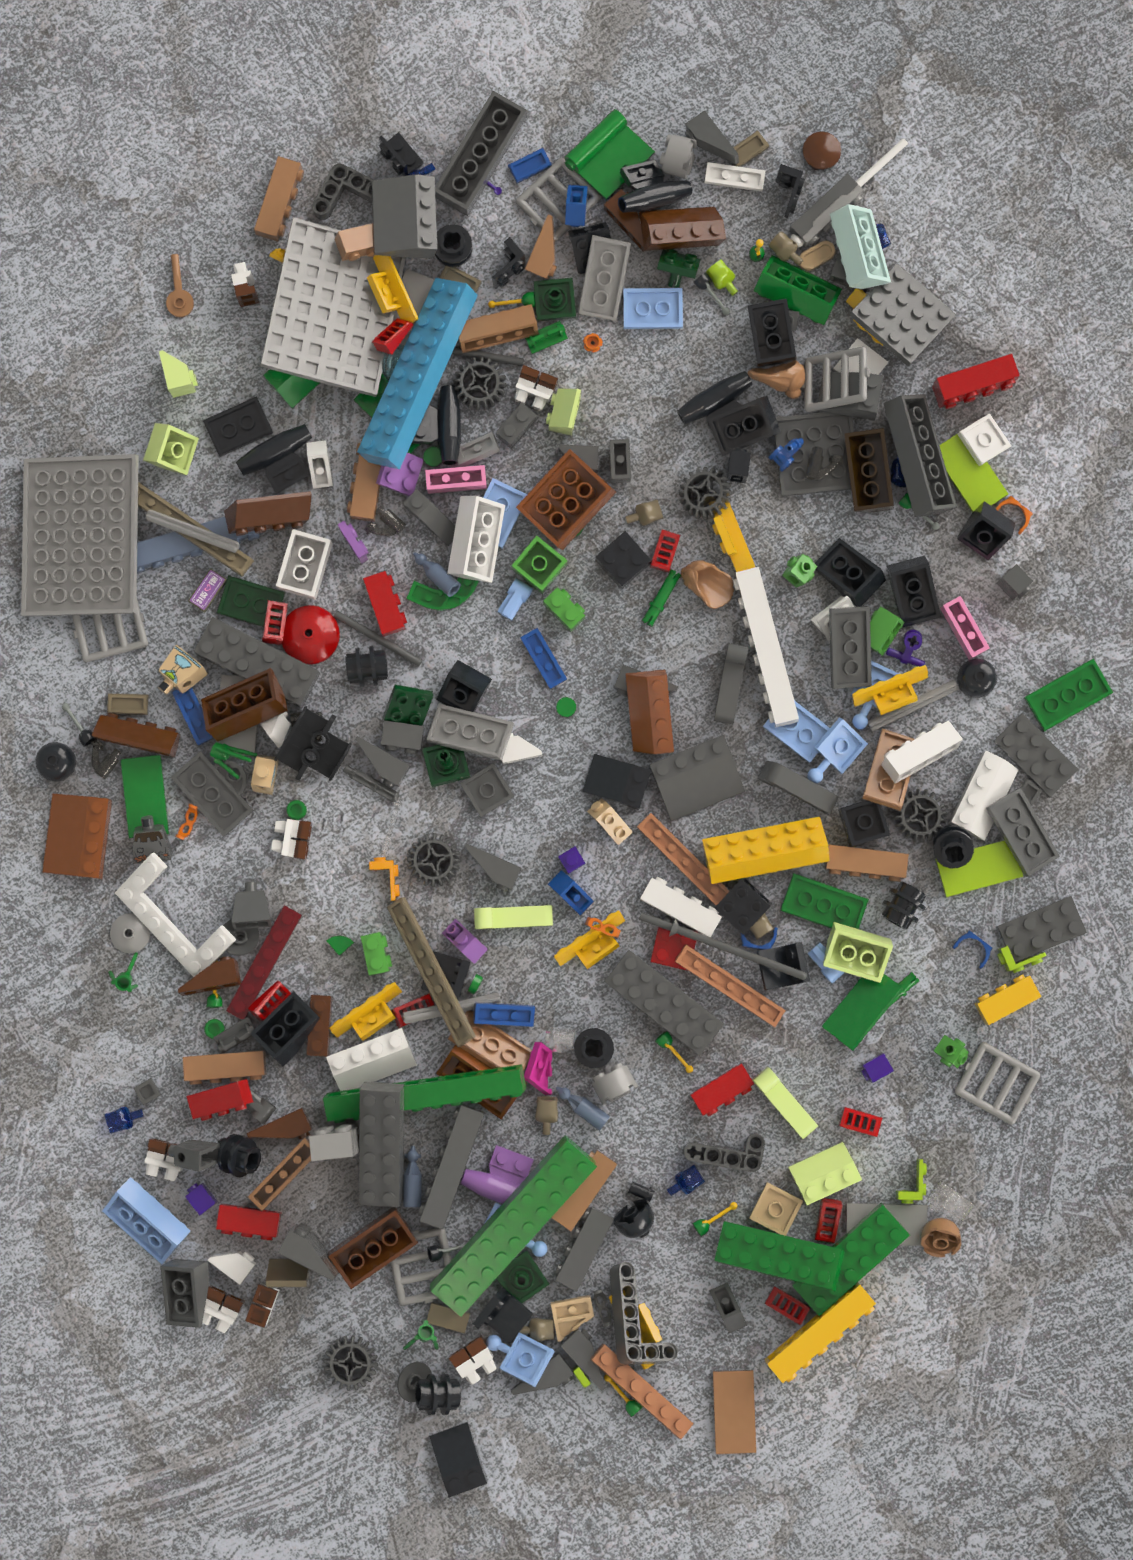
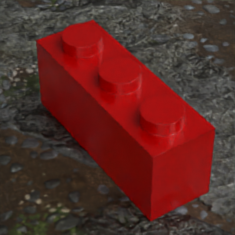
[363,571,408,637]
[690,1063,754,1117]
[186,1079,253,1121]
[216,1204,282,1241]

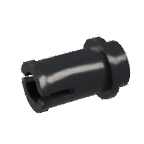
[628,1181,655,1202]

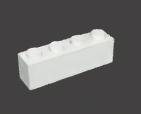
[881,721,963,784]
[640,877,722,937]

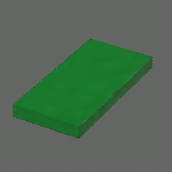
[1024,658,1113,732]
[121,755,169,839]
[780,873,869,929]
[822,974,903,1051]

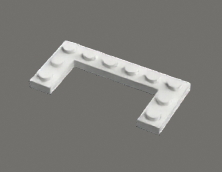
[115,853,236,977]

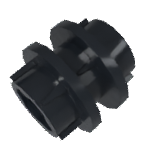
[435,224,473,267]
[345,646,388,687]
[933,825,974,869]
[882,882,926,929]
[574,1028,614,1068]
[217,1134,261,1178]
[415,1374,461,1415]

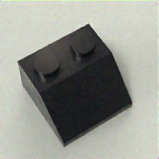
[957,501,1015,561]
[436,660,492,712]

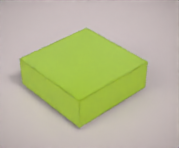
[573,1366,591,1388]

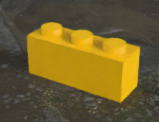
[975,974,1041,1025]

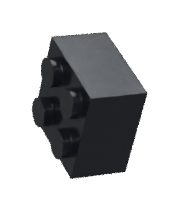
[595,531,652,590]
[838,800,890,847]

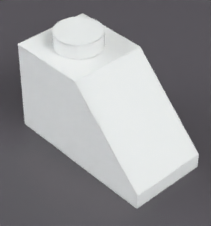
[306,440,333,489]
[260,712,290,748]
[502,733,542,764]
[208,1251,256,1285]

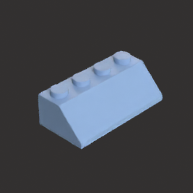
[102,1177,190,1264]

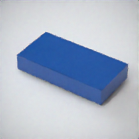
[508,148,552,184]

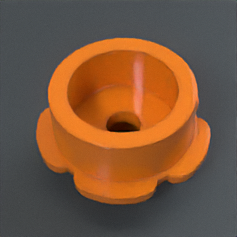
[583,333,603,353]

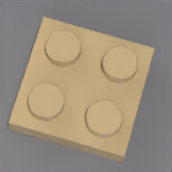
[749,1182,803,1236]

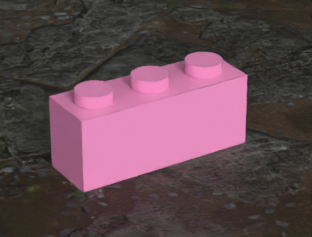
[425,465,487,494]
[940,596,990,660]

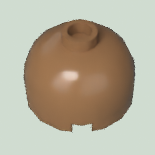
[921,1218,961,1257]

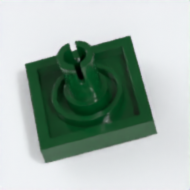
[657,249,701,288]
[533,278,576,322]
[383,684,434,726]
[422,745,471,788]
[497,1250,550,1303]

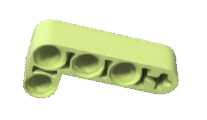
[474,905,553,929]
[752,1067,818,1139]

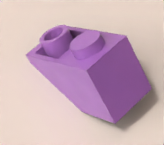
[442,919,488,964]

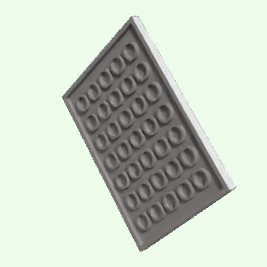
[21,454,139,617]

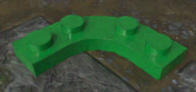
[406,577,479,611]

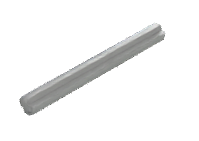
[146,509,239,553]
[868,680,959,732]
[403,993,501,1024]

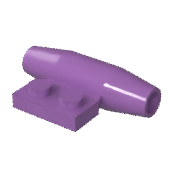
[460,1145,534,1204]

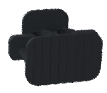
[274,706,352,781]

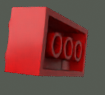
[932,354,1020,409]

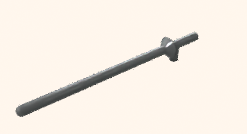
[639,912,807,980]

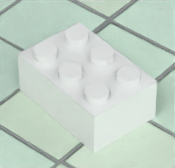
[276,529,333,600]

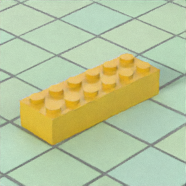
[702,817,830,884]
[764,1282,876,1383]

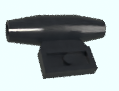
[618,160,693,213]
[677,371,753,436]
[411,385,461,465]
[236,424,312,494]

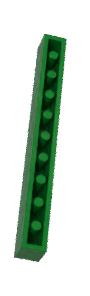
[323,1064,526,1123]

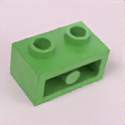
[543,587,585,632]
[870,606,904,656]
[360,932,392,976]

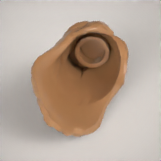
[748,360,806,399]
[681,560,734,609]

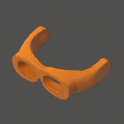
[996,496,1033,534]
[175,803,198,840]
[585,917,621,938]

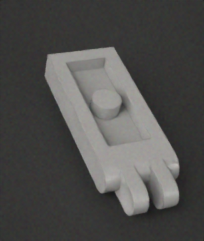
[449,432,500,468]

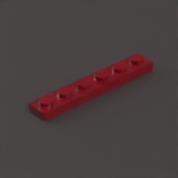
[226,905,302,1020]

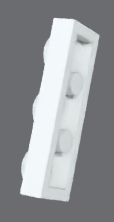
[704,162,766,192]

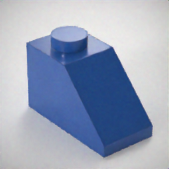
[565,185,588,227]
[548,870,594,916]

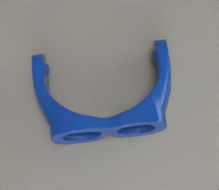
[740,927,778,950]
[952,930,993,969]

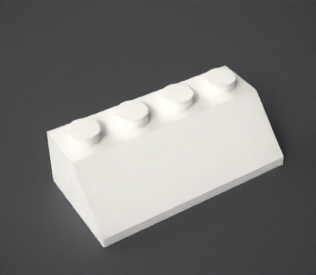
[447,496,505,583]
[948,751,1019,841]
[326,1028,417,1091]

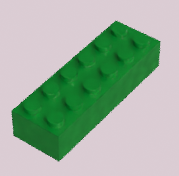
[791,1202,910,1316]
[714,1221,845,1292]

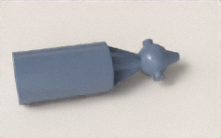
[413,552,461,597]
[556,1086,610,1131]
[403,1146,422,1207]

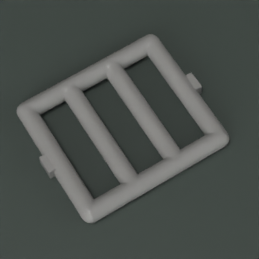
[516,157,601,241]
[802,346,870,412]
[72,600,148,662]
[955,1042,1041,1125]
[390,1228,452,1306]

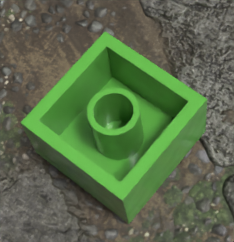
[511,535,567,594]

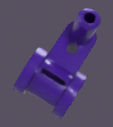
[886,629,925,667]

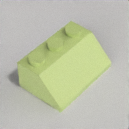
[823,922,893,983]
[788,1142,862,1205]

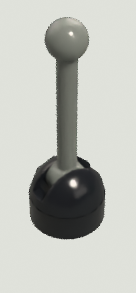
[693,272,730,315]
[62,703,96,747]
[427,1244,466,1263]

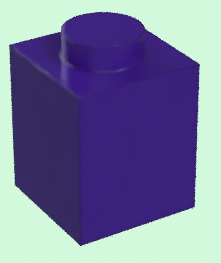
[558,846,586,874]
[861,1053,894,1083]
[185,1183,218,1216]

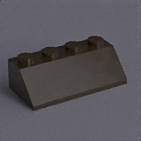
[844,428,894,512]

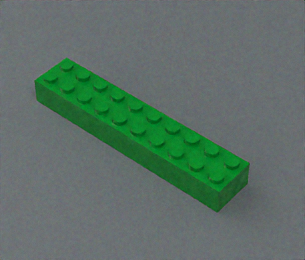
[430,1135,597,1317]

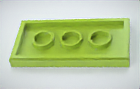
[939,434,1008,513]
[935,840,1024,897]

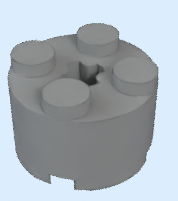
[660,134,697,179]
[592,1063,638,1106]

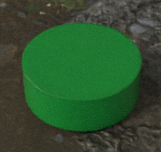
[423,447,442,468]
[556,697,576,718]
[286,800,307,820]
[467,974,483,995]
[204,1019,225,1039]

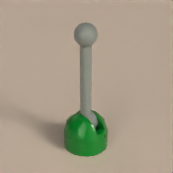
[898,492,940,530]

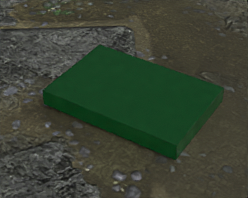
[217,575,285,628]

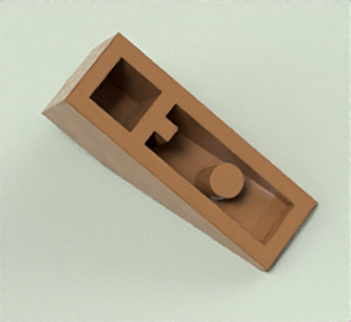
[525,214,557,280]

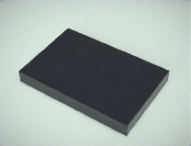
[203,396,273,457]

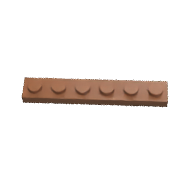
[637,813,729,906]
[674,945,786,1027]
[590,1344,694,1439]

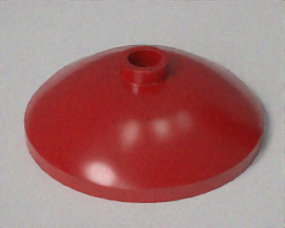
[282,605,340,665]

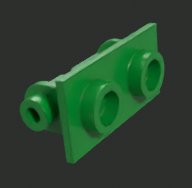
[525,321,568,354]

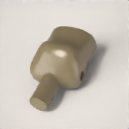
[769,231,803,266]
[625,499,664,526]
[749,913,774,940]
[535,1096,558,1135]
[520,1318,555,1342]

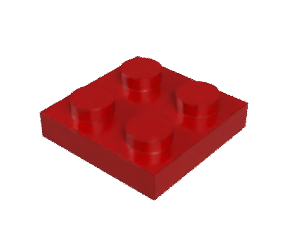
[650,927,698,971]

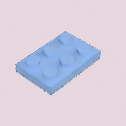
[623,288,683,329]
[483,478,527,549]
[763,700,830,763]

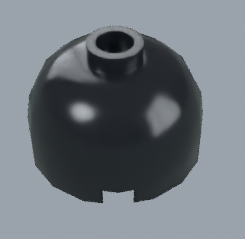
[957,658,997,698]
[35,742,76,782]
[613,1199,654,1238]

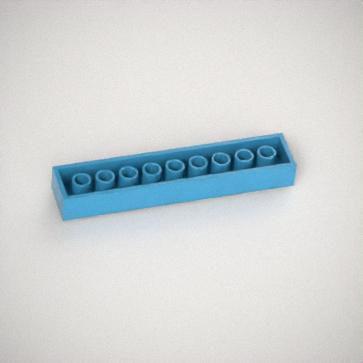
[357,278,478,470]

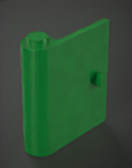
[564,109,655,200]

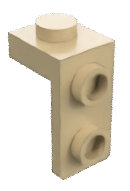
[587,798,632,845]

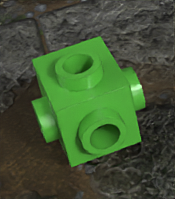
[782,554,817,588]
[934,1035,969,1069]

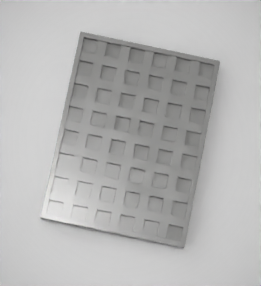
[260,217,406,397]

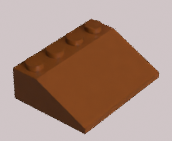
[516,449,616,550]
[42,793,112,879]

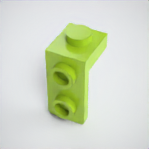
[997,946,1047,973]
[896,1159,927,1204]

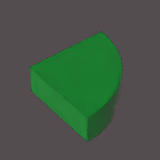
[326,936,355,956]

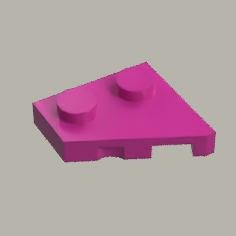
[524,1042,552,1095]

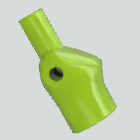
[706,259,738,296]

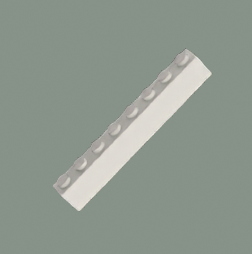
[733,567,799,728]

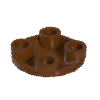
[802,131,841,170]

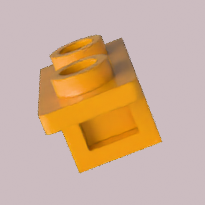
[369,857,400,901]

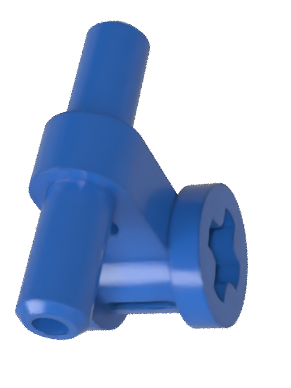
[768,438,804,472]

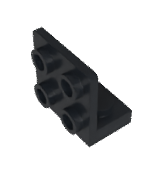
[379,132,424,176]
[776,164,805,218]
[568,222,611,274]
[492,237,526,289]
[715,878,772,935]
[756,942,810,990]
[421,951,471,1001]
[472,1288,533,1343]

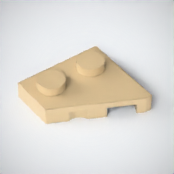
[551,1295,594,1342]

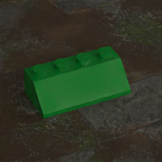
[754,255,842,325]
[263,369,320,409]

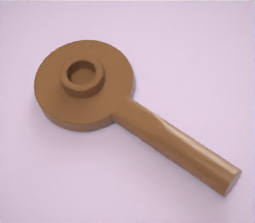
[166,254,194,317]

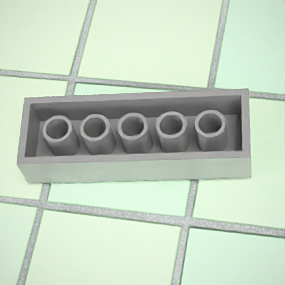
[309,1123,360,1161]

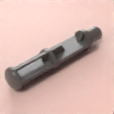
[343,765,399,803]

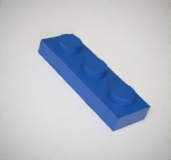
[520,628,567,689]
[172,687,214,746]
[473,1002,535,1027]

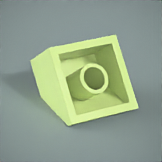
[159,350,198,398]
[546,389,581,436]
[143,423,199,475]

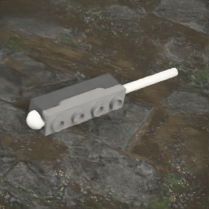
[789,139,908,248]

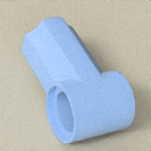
[497,578,533,621]
[807,943,845,984]

